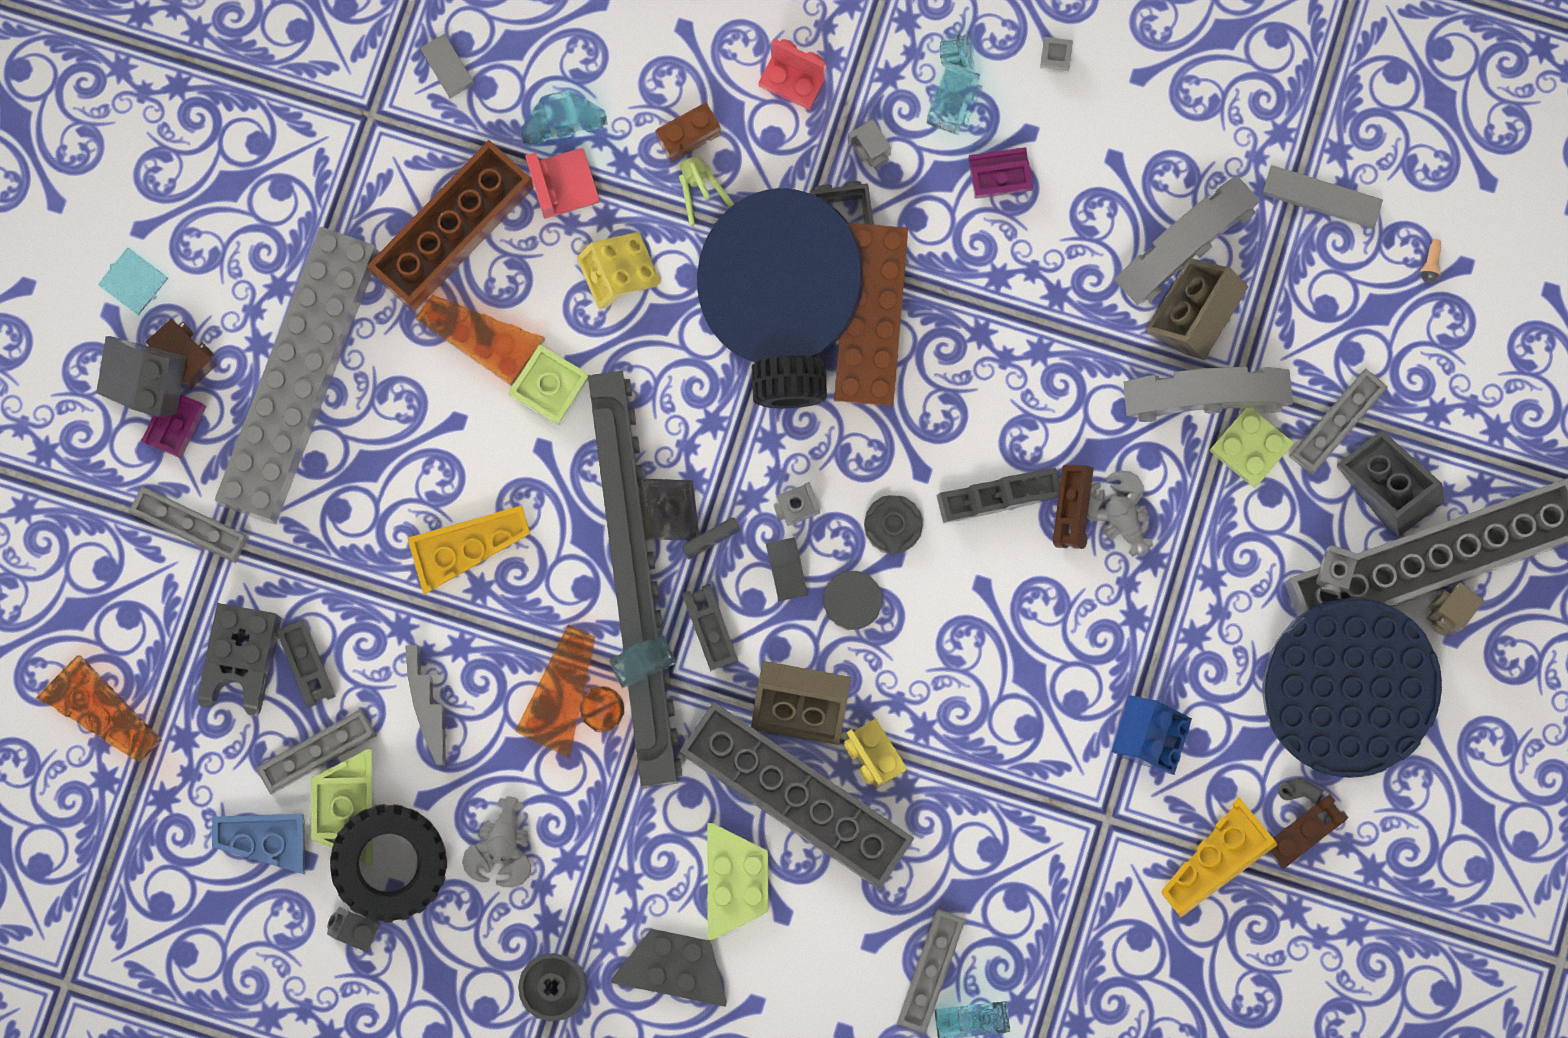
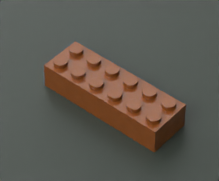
[367,140,534,313]
[834,223,908,406]

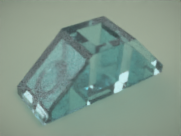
[520,90,608,145]
[934,1001,1011,1038]

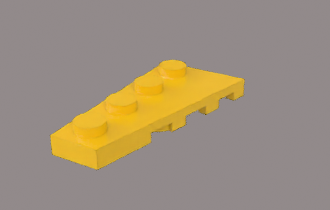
[407,505,531,595]
[1161,797,1277,918]

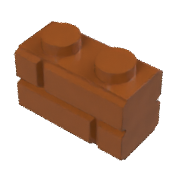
[655,102,721,163]

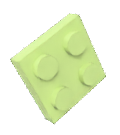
[508,344,589,426]
[1210,408,1294,489]

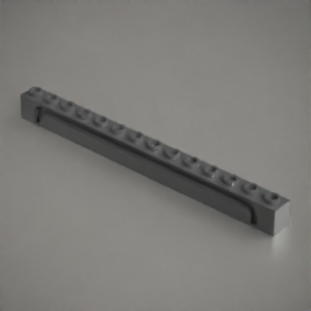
[588,371,683,788]

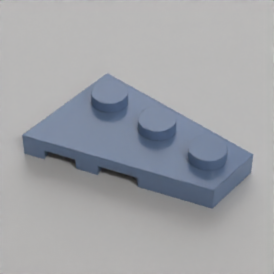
[212,813,305,874]

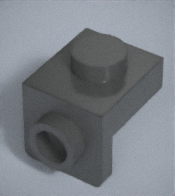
[327,907,380,952]

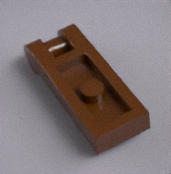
[1053,465,1094,549]
[1269,794,1349,869]

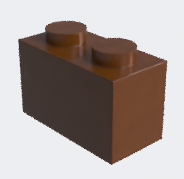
[146,318,217,389]

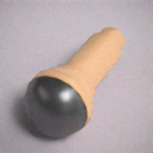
[1420,239,1442,283]

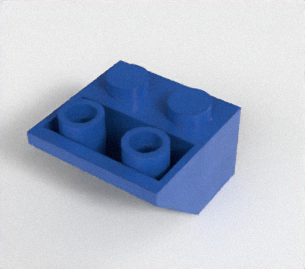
[1112,695,1192,775]

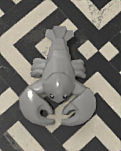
[1087,471,1153,557]
[462,796,532,888]

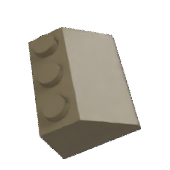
[1145,258,1249,360]
[751,661,851,745]

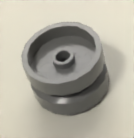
[518,953,588,1021]

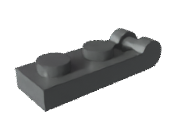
[682,584,739,672]
[276,619,336,708]

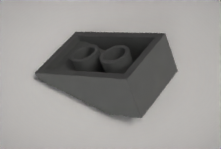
[96,336,187,417]
[1337,430,1444,537]

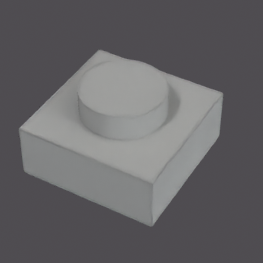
[1040,37,1073,71]

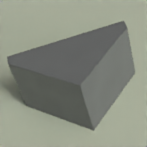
[766,537,807,602]

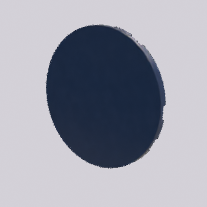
[697,188,864,363]
[1262,597,1442,778]

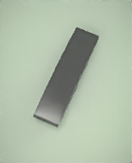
[936,468,1060,524]

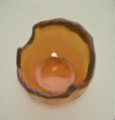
[579,686,625,733]

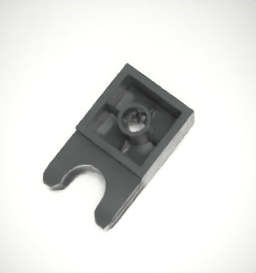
[197,603,282,716]

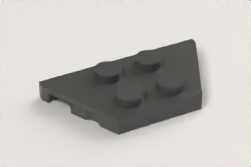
[611,929,727,1007]

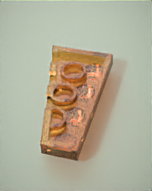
[415,294,546,386]
[515,624,596,758]
[36,655,162,762]

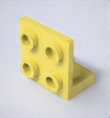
[576,232,661,309]
[844,718,907,789]

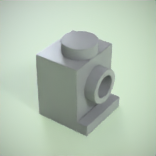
[848,119,892,169]
[773,482,820,526]
[1315,545,1360,595]

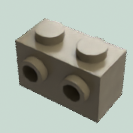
[1426,582,1485,637]

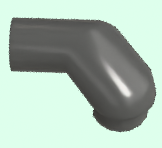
[1278,778,1324,803]

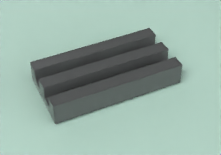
[682,517,740,560]

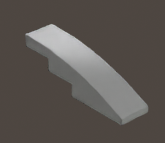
[405,645,446,767]

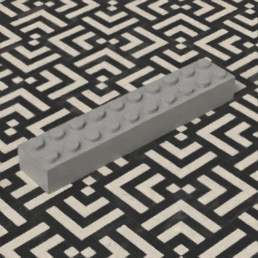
[214,227,379,525]
[1284,478,1568,617]

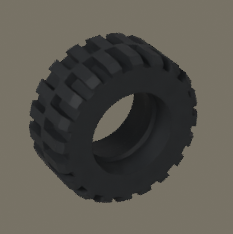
[330,804,447,923]

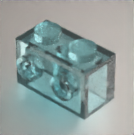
[926,63,983,135]

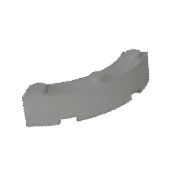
[1114,175,1260,305]
[1123,367,1293,422]

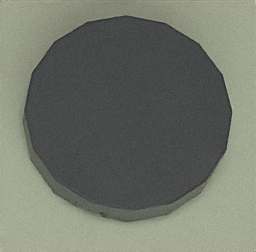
[864,495,923,554]
[824,571,882,630]

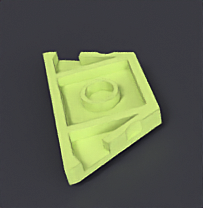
[311,749,373,866]
[707,823,768,941]

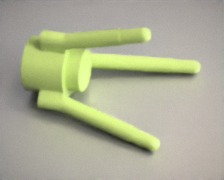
[679,156,734,226]

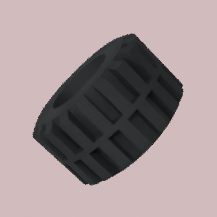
[751,355,827,409]

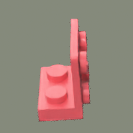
[758,39,826,110]
[525,148,599,219]

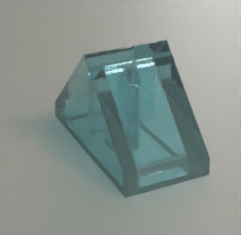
[609,635,677,689]

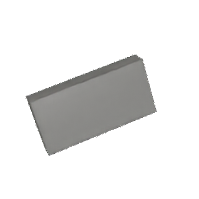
[420,34,474,99]

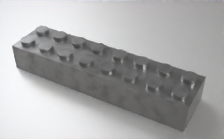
[679,701,914,890]

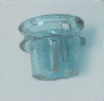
[940,32,974,71]

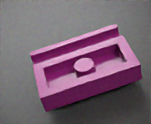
[968,147,1033,199]
[141,394,207,459]

